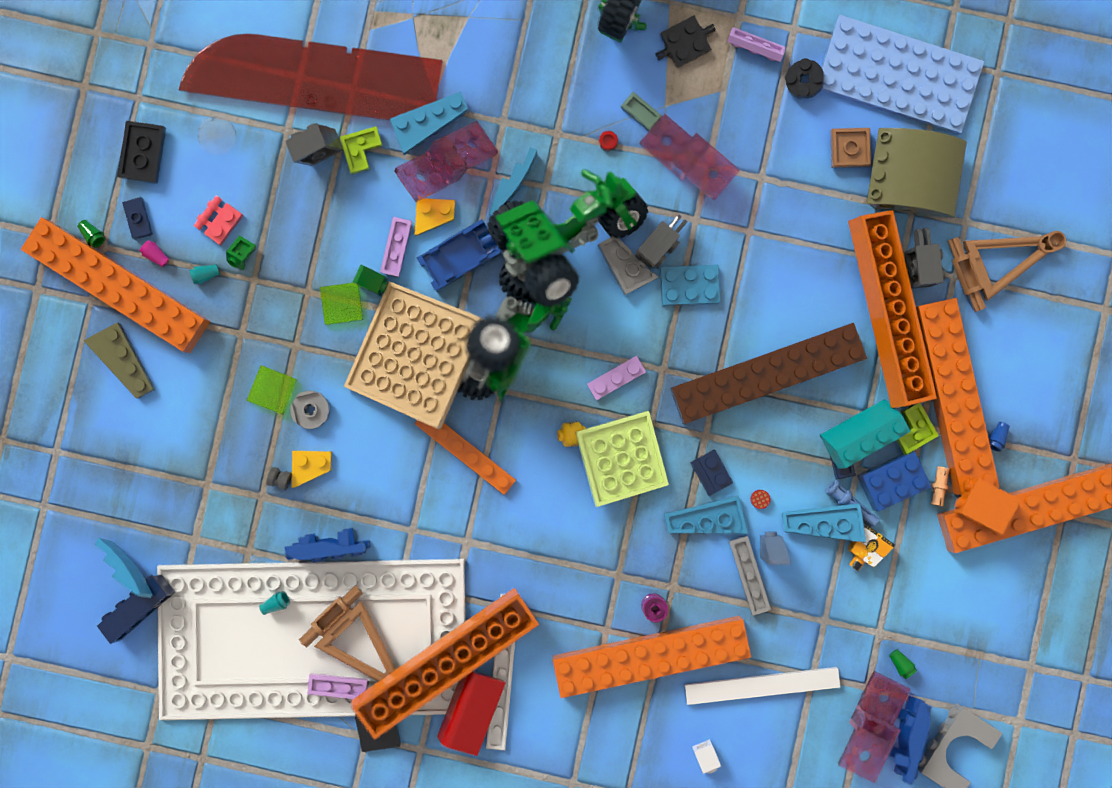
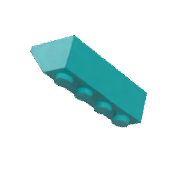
[820,399,911,469]

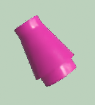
[139,240,170,267]

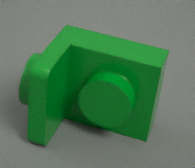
[226,235,256,270]

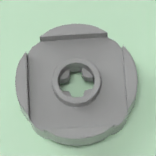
[290,391,330,429]

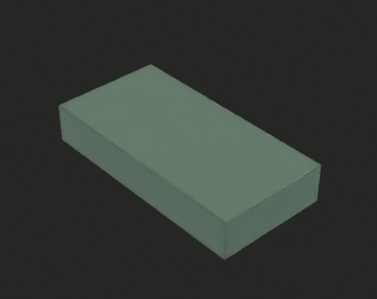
[621,92,662,132]

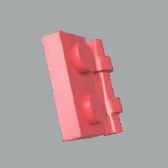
[194,195,244,245]

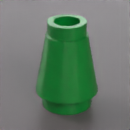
[77,220,105,248]
[889,649,917,679]

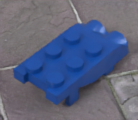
[417,219,501,292]
[284,528,370,562]
[885,695,932,785]

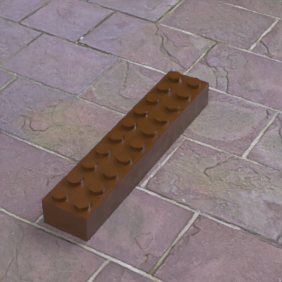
[670,323,867,424]

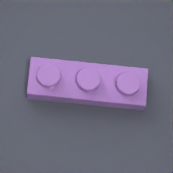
[727,27,786,62]
[380,217,412,278]
[587,356,646,400]
[307,673,368,699]

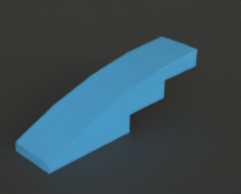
[489,147,537,216]
[95,538,152,598]

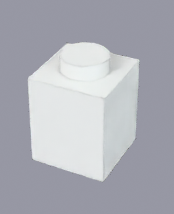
[692,739,721,774]

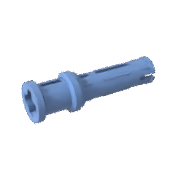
[825,480,879,528]

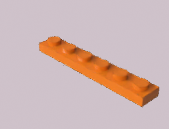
[415,420,516,495]

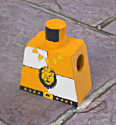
[847,523,895,571]

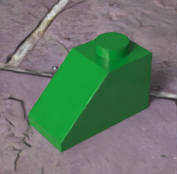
[353,264,388,296]

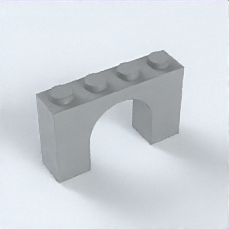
[918,703,1002,788]

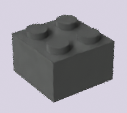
[285,123,343,166]

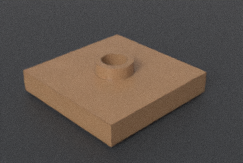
[830,128,871,168]

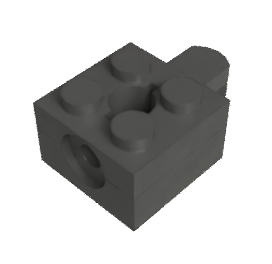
[635,215,688,270]
[904,228,945,289]

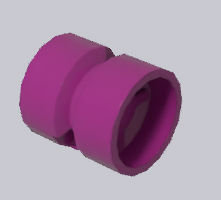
[641,593,668,622]

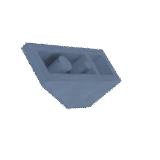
[760,531,790,565]

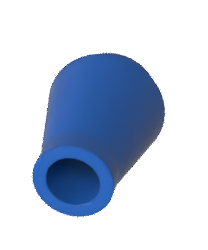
[988,422,1010,452]

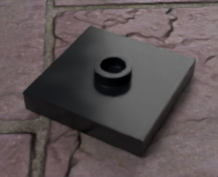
[355,715,401,752]

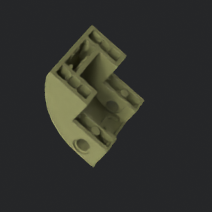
[867,128,967,218]

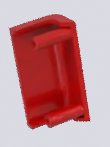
[437,670,506,756]

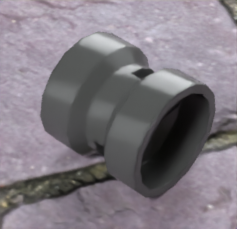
[266,467,292,491]

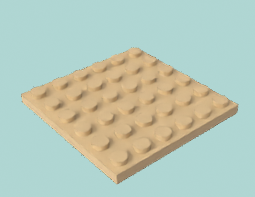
[344,281,481,430]

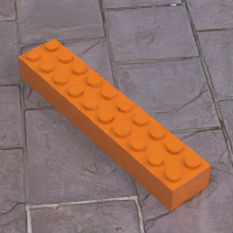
[848,210,937,408]
[20,217,211,353]
[916,298,999,495]
[937,463,1112,553]
[351,588,539,740]
[553,615,751,698]

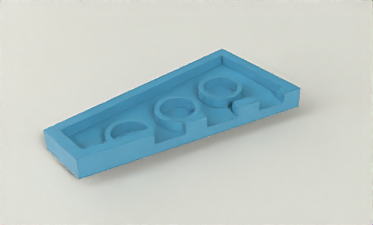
[390,92,468,156]
[664,496,748,534]
[782,504,866,543]

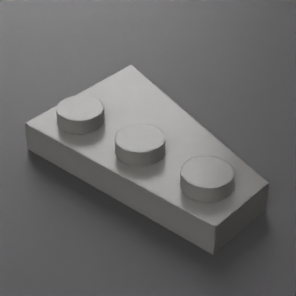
[597,237,658,296]

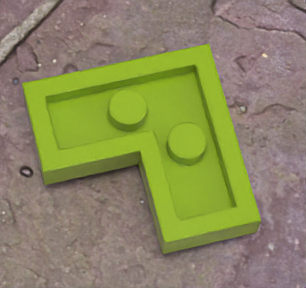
[340,126,383,175]
[896,403,939,455]

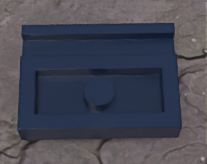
[690,449,733,496]

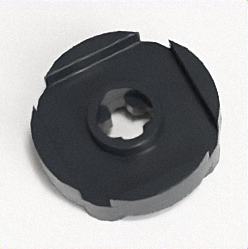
[785,58,824,99]

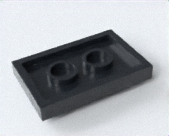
[117,121,166,184]

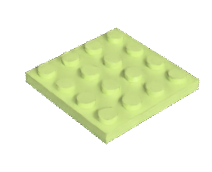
[575,411,669,507]

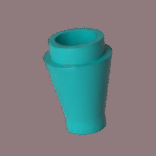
[189,264,220,285]
[259,591,290,615]

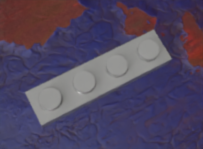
[729,536,771,616]

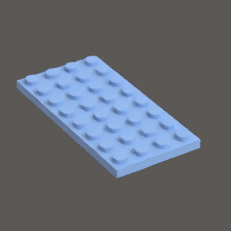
[822,15,984,135]

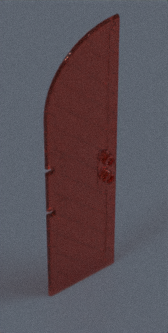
[179,34,443,120]

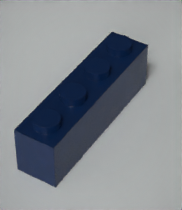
[97,574,175,644]

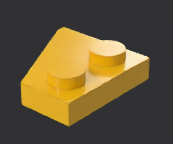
[415,198,456,236]
[291,451,332,488]

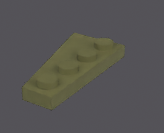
[83,322,155,399]

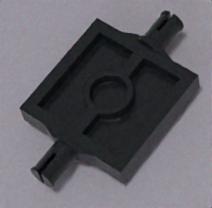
[655,15,716,68]

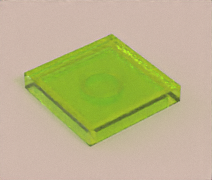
[320,282,364,325]
[246,365,297,415]

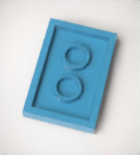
[660,265,720,306]

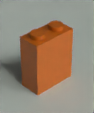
[954,477,1021,535]

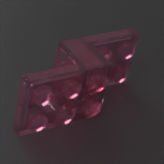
[639,114,740,201]
[394,121,498,202]
[838,671,910,783]

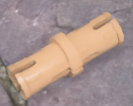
[931,466,950,507]

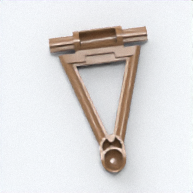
[947,231,1066,312]
[299,585,396,682]

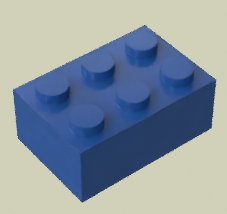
[857,452,931,511]

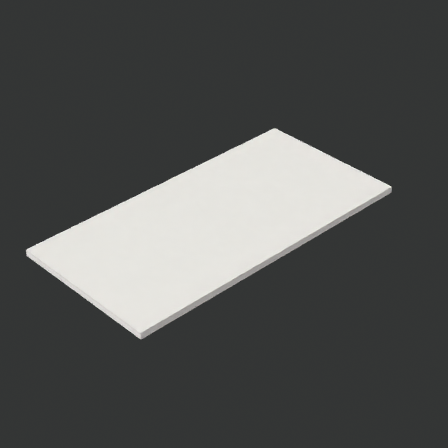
[157,559,466,720]

